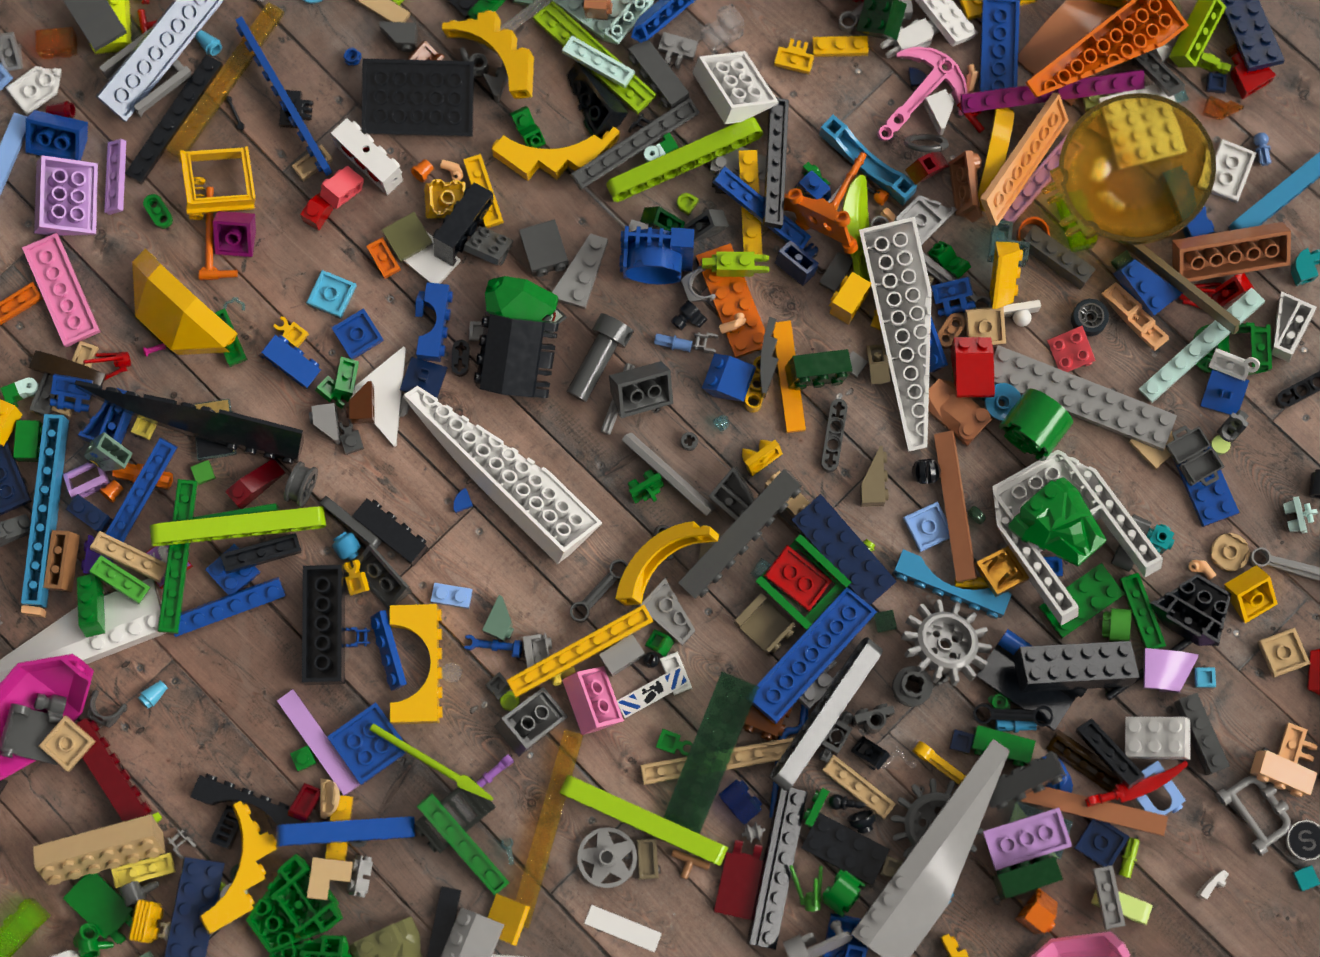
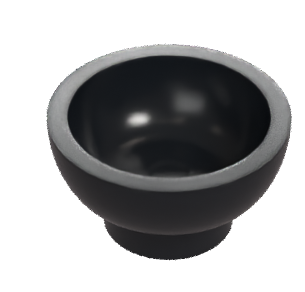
[847,810,876,833]

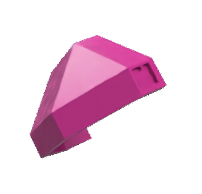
[0,654,94,781]

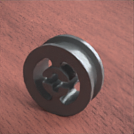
[284,461,318,507]

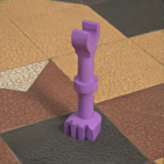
[476,754,514,788]

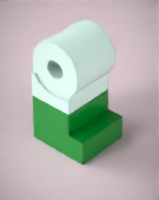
[644,132,679,163]
[0,378,39,407]

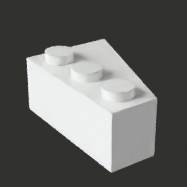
[1272,291,1317,363]

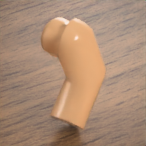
[440,160,463,181]

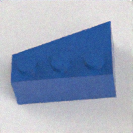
[1113,259,1183,317]
[78,388,133,445]

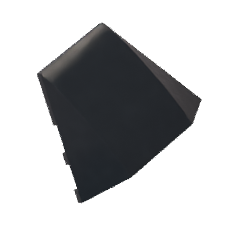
[1150,574,1231,646]

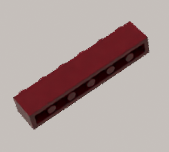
[77,718,152,822]

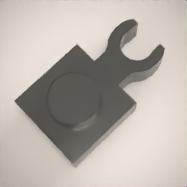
[340,419,364,455]

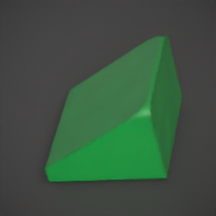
[645,629,675,657]

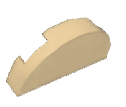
[320,779,340,819]

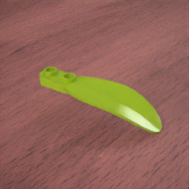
[842,175,871,282]

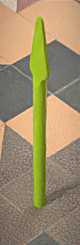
[370,724,494,801]

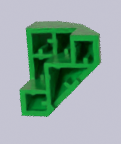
[485,276,559,321]

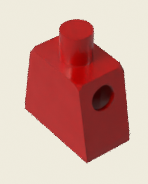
[1230,53,1276,100]

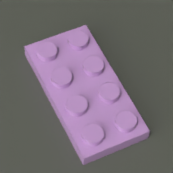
[983,807,1072,870]

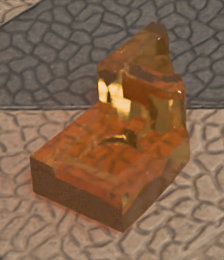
[1203,96,1244,120]

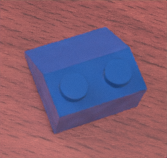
[702,354,756,402]

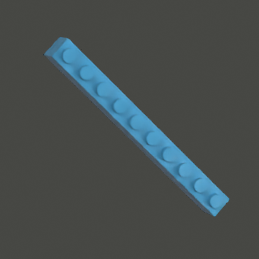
[21,414,69,608]

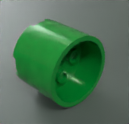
[999,388,1074,461]

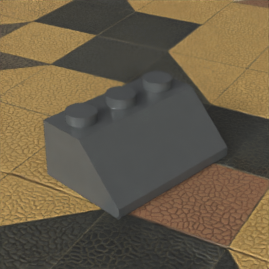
[609,361,673,418]

